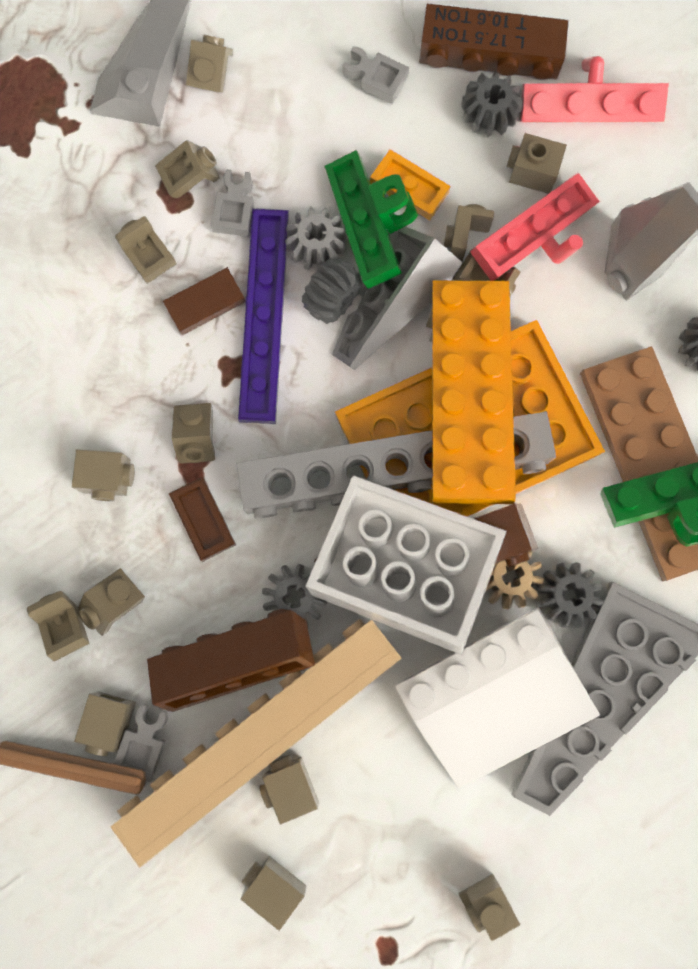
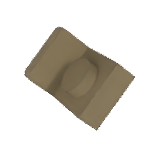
[155,140,220,199]

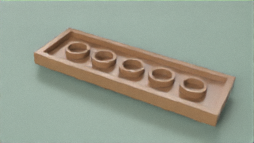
[580,346,698,582]

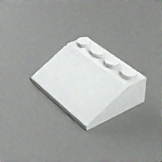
[306,476,506,655]
[395,607,600,788]

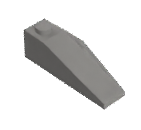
[90,0,191,127]
[605,182,698,301]
[332,227,462,370]

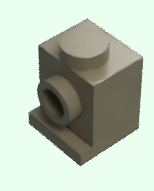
[458,874,521,941]

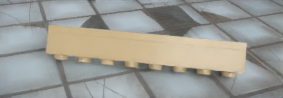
[110,619,401,868]

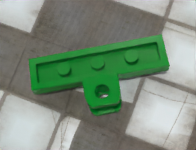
[325,150,418,289]
[600,462,698,547]

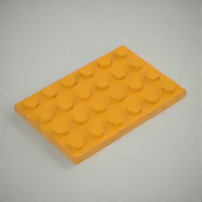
[335,320,605,517]

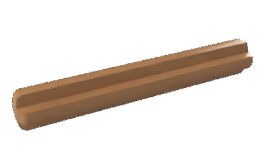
[0,741,146,795]

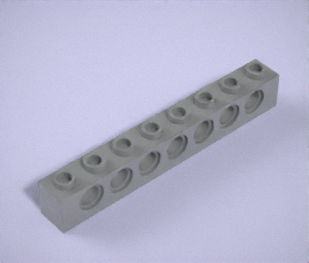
[236,411,556,519]

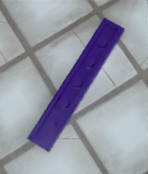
[238,209,289,424]

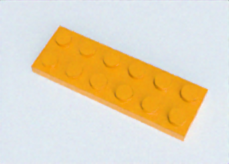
[432,280,516,504]

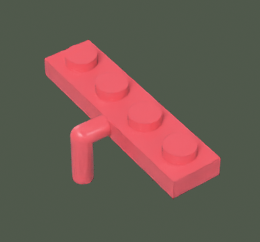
[520,56,669,122]
[470,172,600,281]

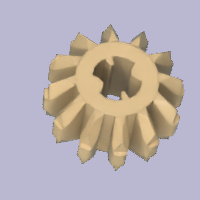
[485,551,544,610]

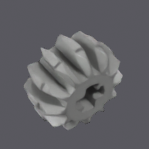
[285,206,347,271]

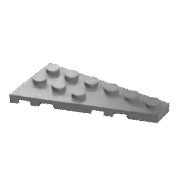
[511,582,698,816]

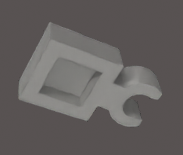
[342,47,409,104]
[211,169,254,237]
[114,704,168,781]

